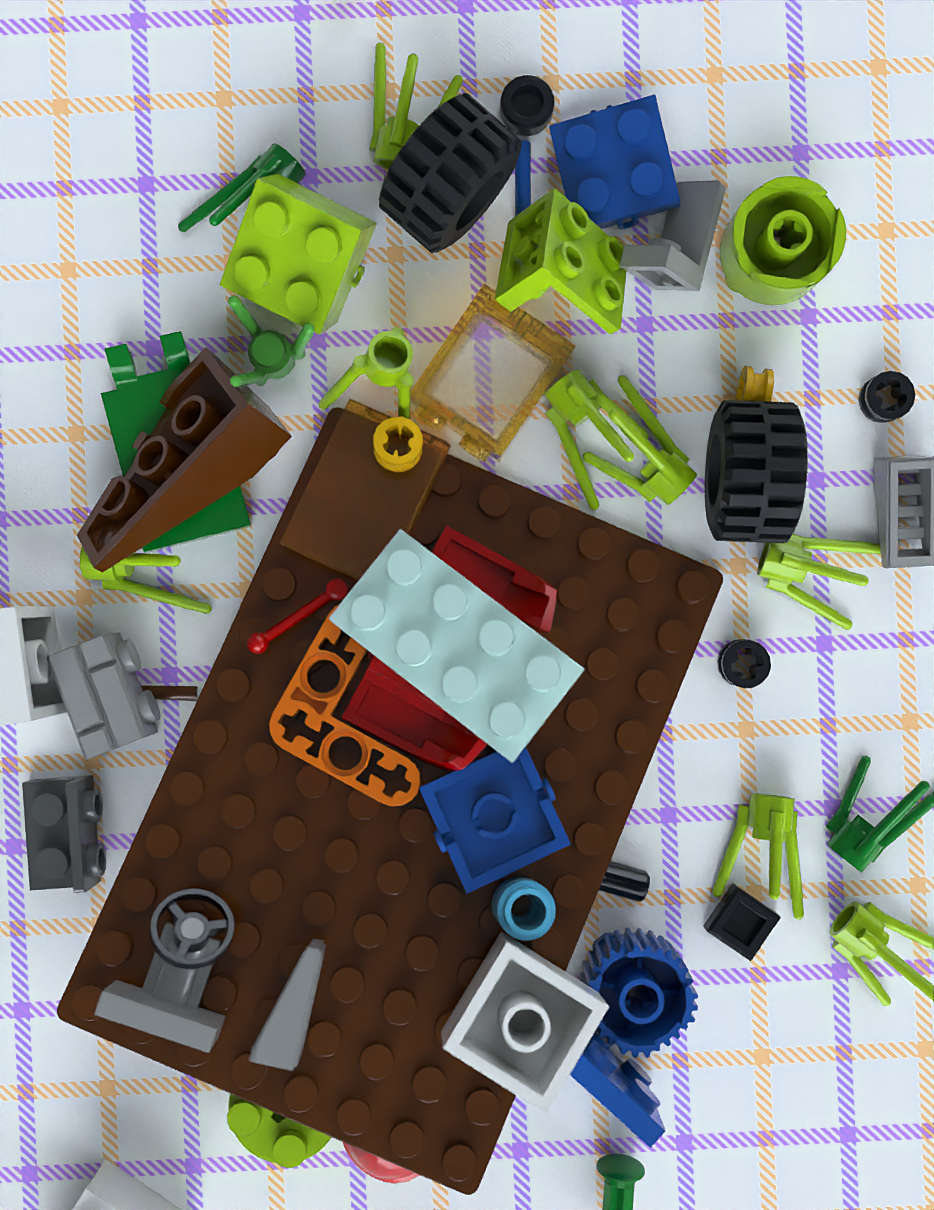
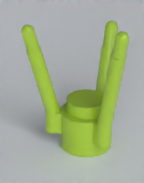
[369,42,463,170]
[319,327,414,419]
[545,369,649,510]
[582,375,697,505]
[757,534,881,630]
[80,546,212,614]
[712,793,804,920]
[829,901,934,1006]

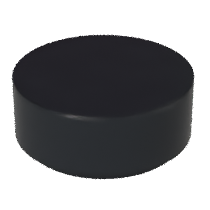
[500,75,554,136]

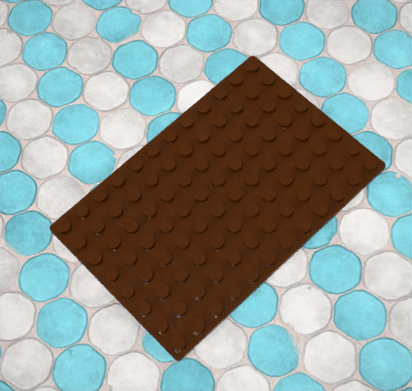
[57,407,723,1195]

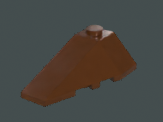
[77,347,292,573]

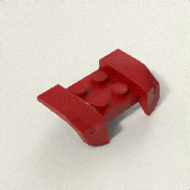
[341,525,557,771]

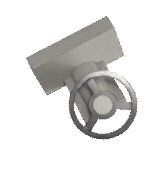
[94,889,234,1053]

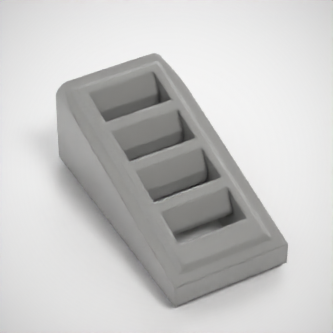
[873,455,934,569]
[249,938,326,1071]

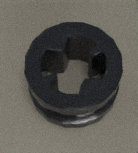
[858,371,916,423]
[717,639,771,689]

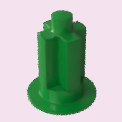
[596,1154,645,1210]

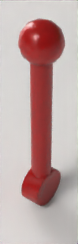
[247,579,348,654]

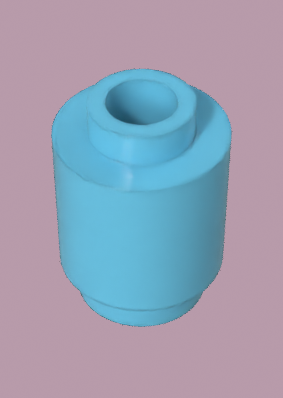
[492,876,556,941]

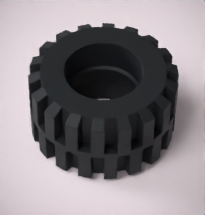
[379,93,522,253]
[705,400,808,543]

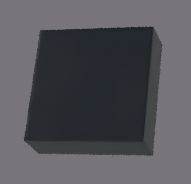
[703,883,781,961]

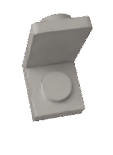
[619,180,726,291]

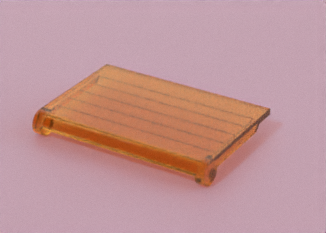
[280,398,451,580]

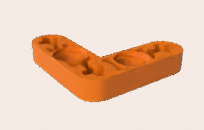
[269,604,421,807]

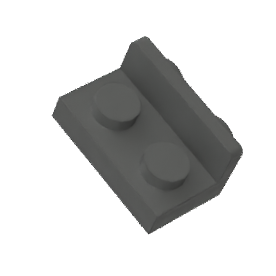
[22,775,107,893]

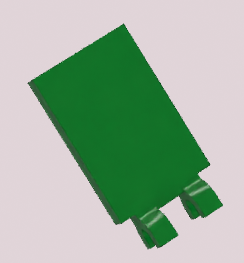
[100,331,251,553]

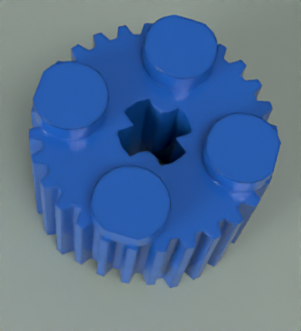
[579,928,698,1058]

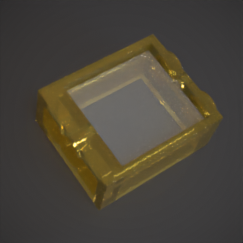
[410,284,576,463]

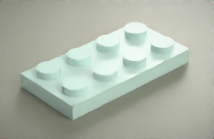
[328,529,584,764]

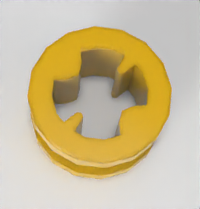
[735,365,774,402]
[373,417,423,472]

